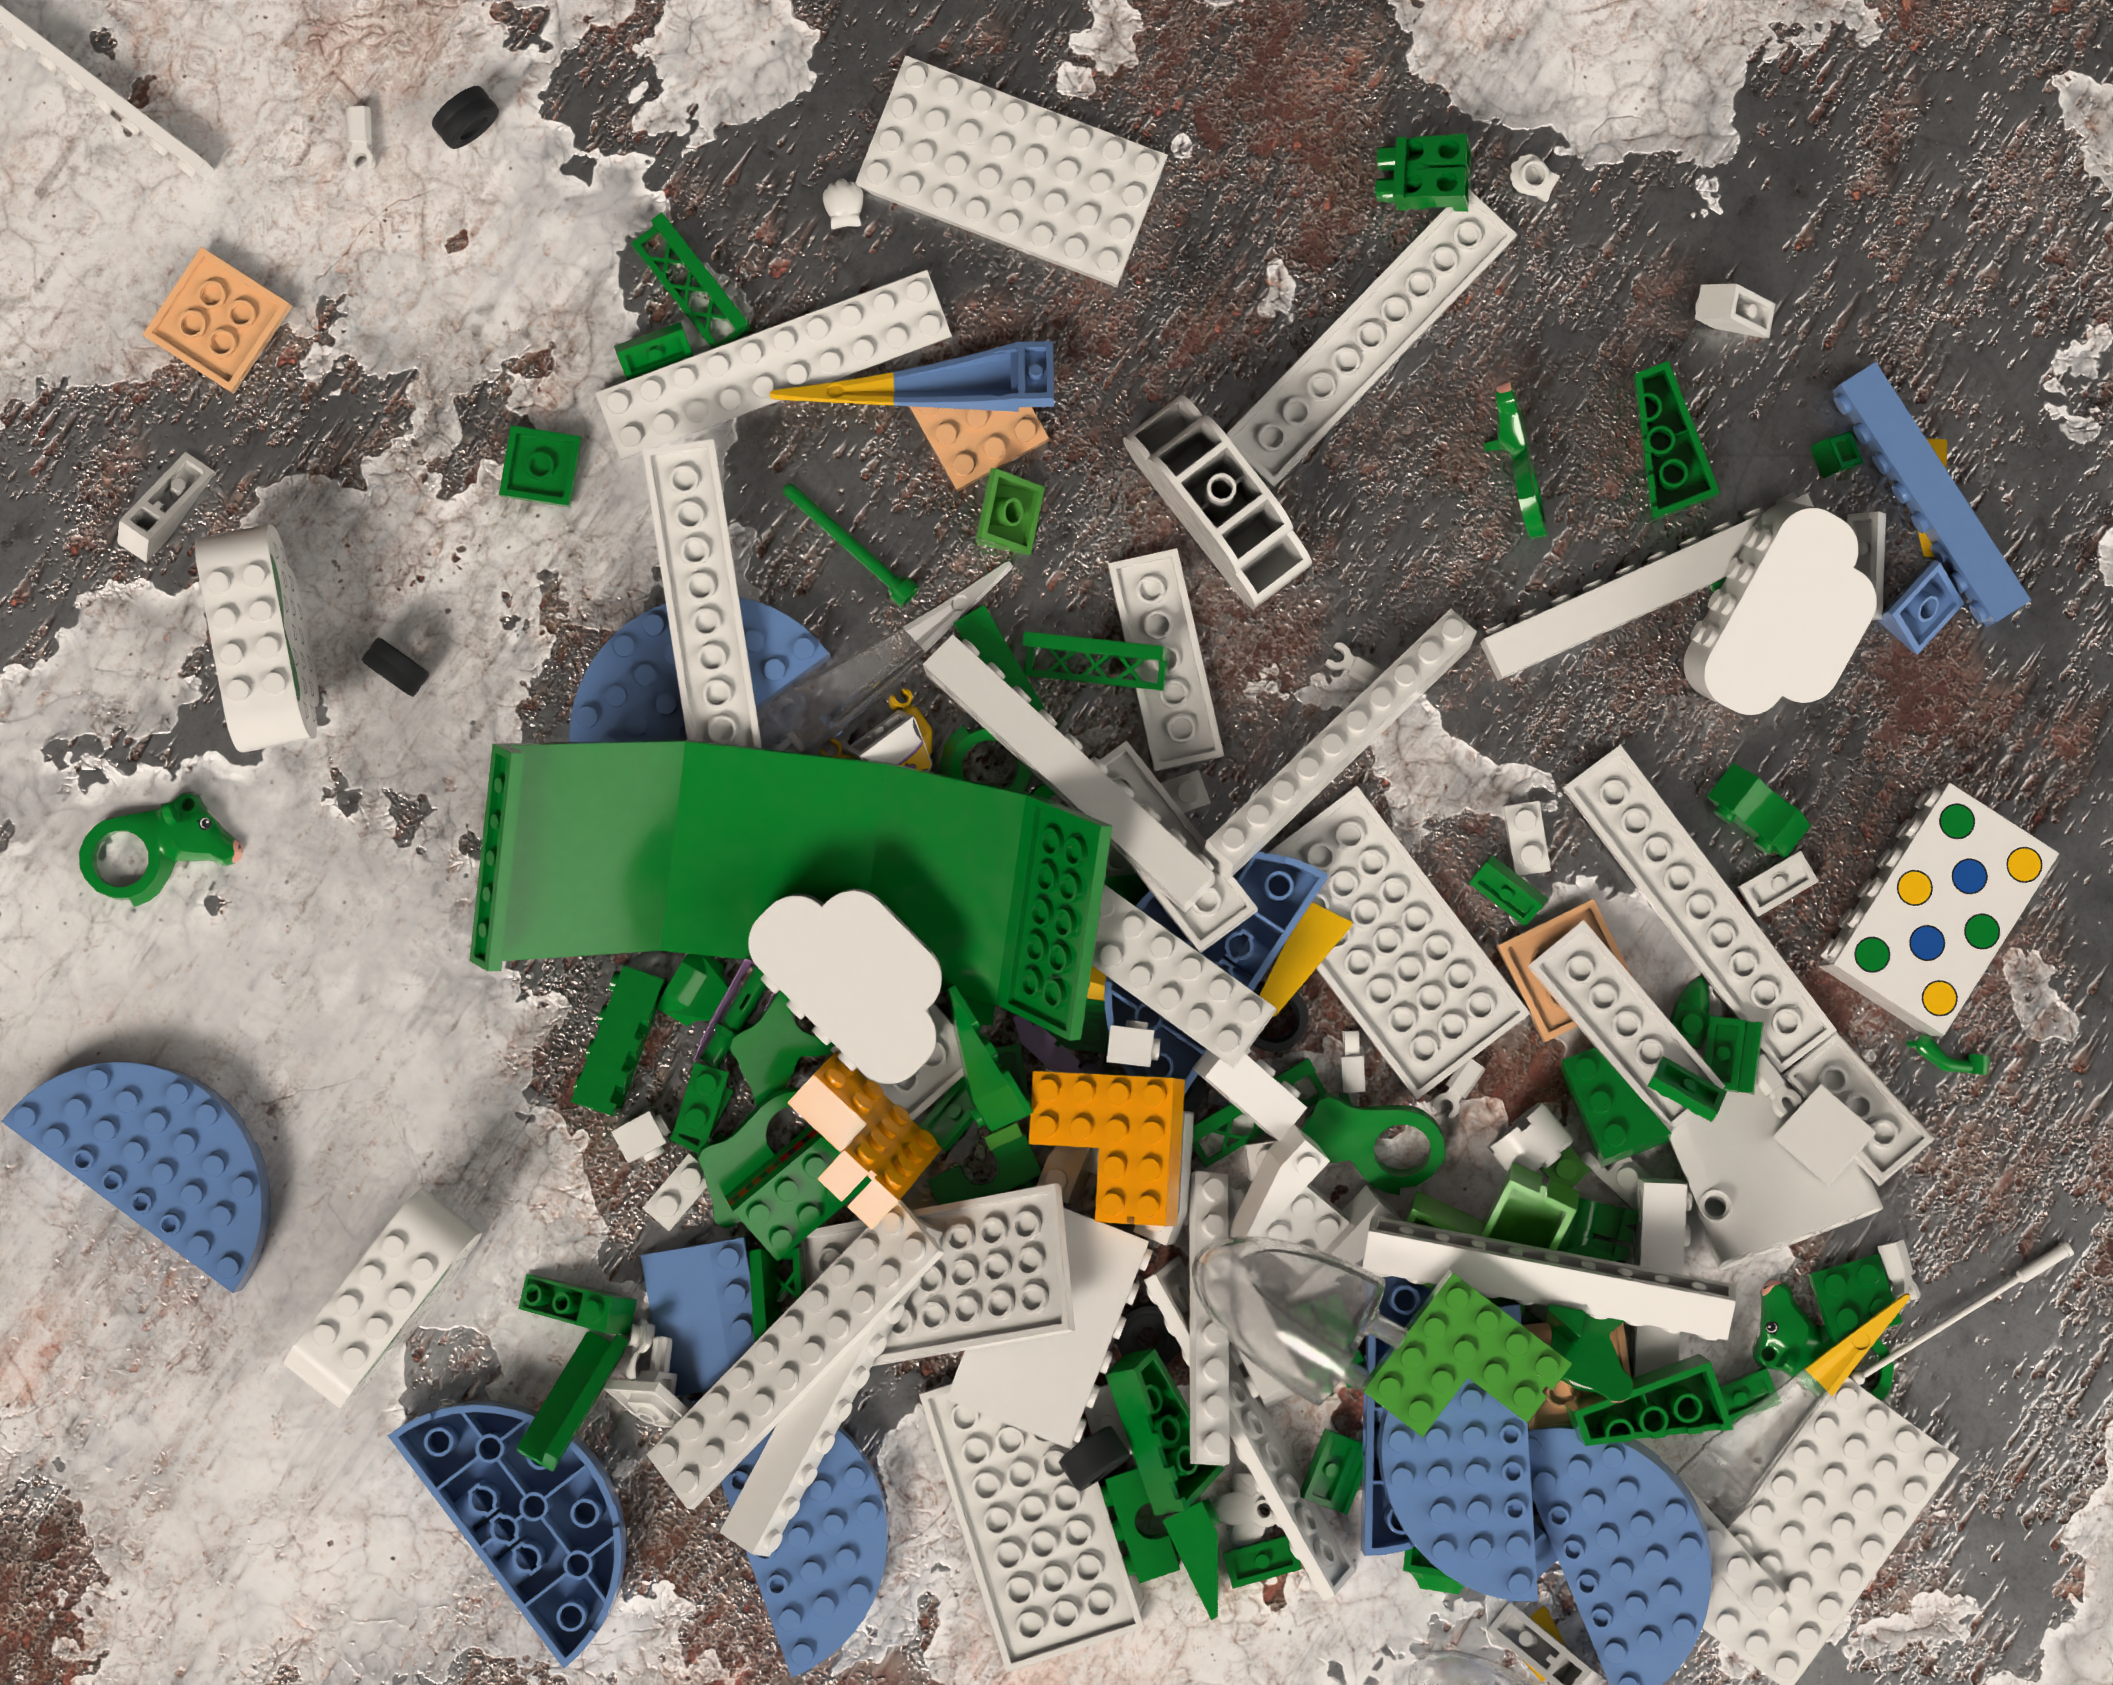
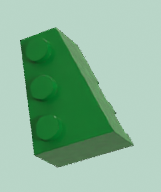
[1559,1047,1672,1168]

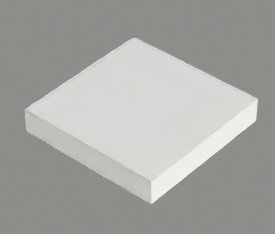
[1773,1084,1877,1186]

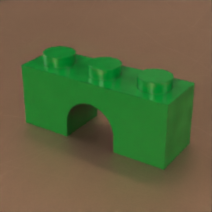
[927,1134,1042,1205]
[1100,1464,1180,1584]

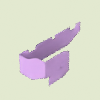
[694,959,775,1061]
[1013,1015,1107,1075]

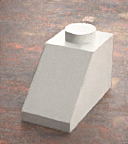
[1695,284,1775,338]

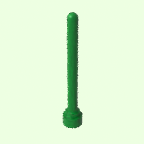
[783,483,920,608]

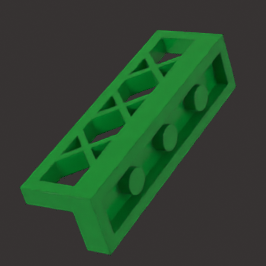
[631,212,751,349]
[1022,631,1170,691]
[1192,1058,1327,1168]
[748,1248,806,1343]

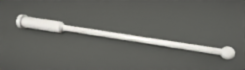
[1850,1240,2074,1386]

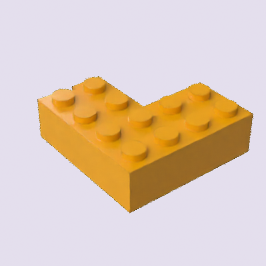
[788,1051,942,1230]
[1029,1071,1185,1226]

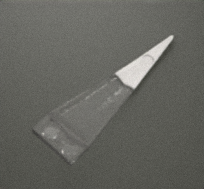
[763,562,1013,754]

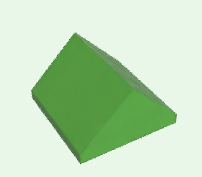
[976,468,1045,555]

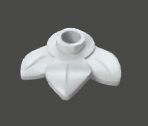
[626,1318,655,1381]
[1213,1473,1276,1546]

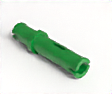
[699,966,767,1069]

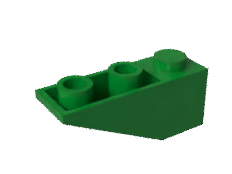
[518,1274,637,1335]

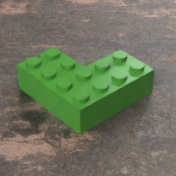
[1402,1162,1579,1317]
[1360,1270,1572,1437]

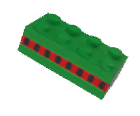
[725,1125,872,1261]

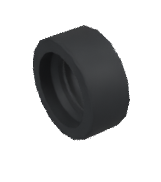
[1253,986,1309,1052]

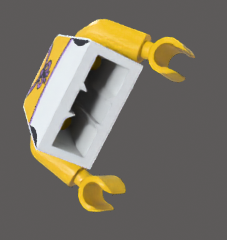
[820,688,932,771]

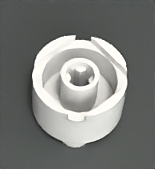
[1487,1102,1574,1172]

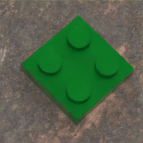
[499,425,582,508]
[1808,1254,1903,1345]

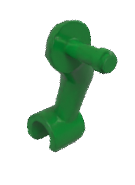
[1906,1034,1990,1075]

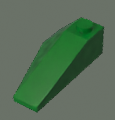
[945,983,1033,1132]

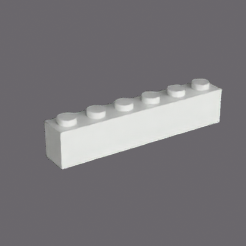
[1629,1177,1692,1379]

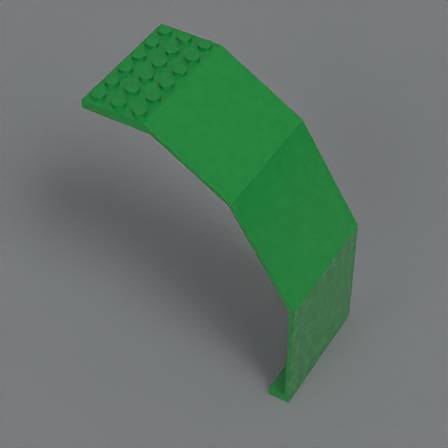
[469,740,1112,1041]

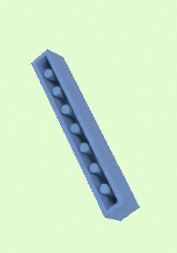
[1833,362,2031,627]

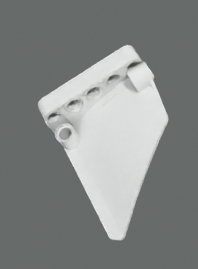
[1669,1049,1883,1271]

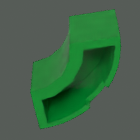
[1707,763,1811,859]

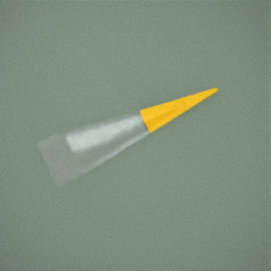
[1677,1293,1910,1526]

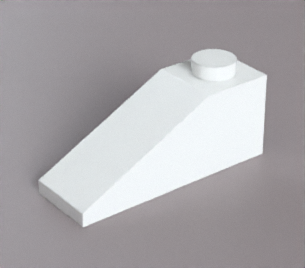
[117,452,214,563]
[1488,1603,1602,1685]

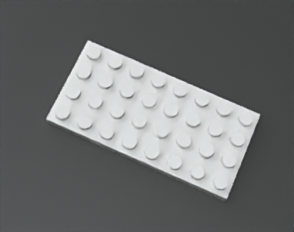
[855,55,1168,287]
[1268,786,1531,1100]
[795,1183,1075,1366]
[1702,1377,1960,1685]
[919,1383,1144,1673]

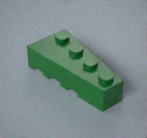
[1633,360,1720,523]
[571,965,668,1116]
[1105,1348,1225,1516]
[1564,1354,1734,1446]

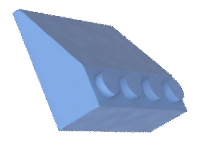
[640,1235,754,1396]

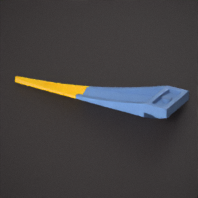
[770,341,1054,412]

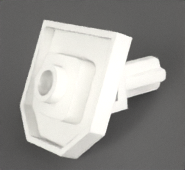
[603,1336,690,1428]

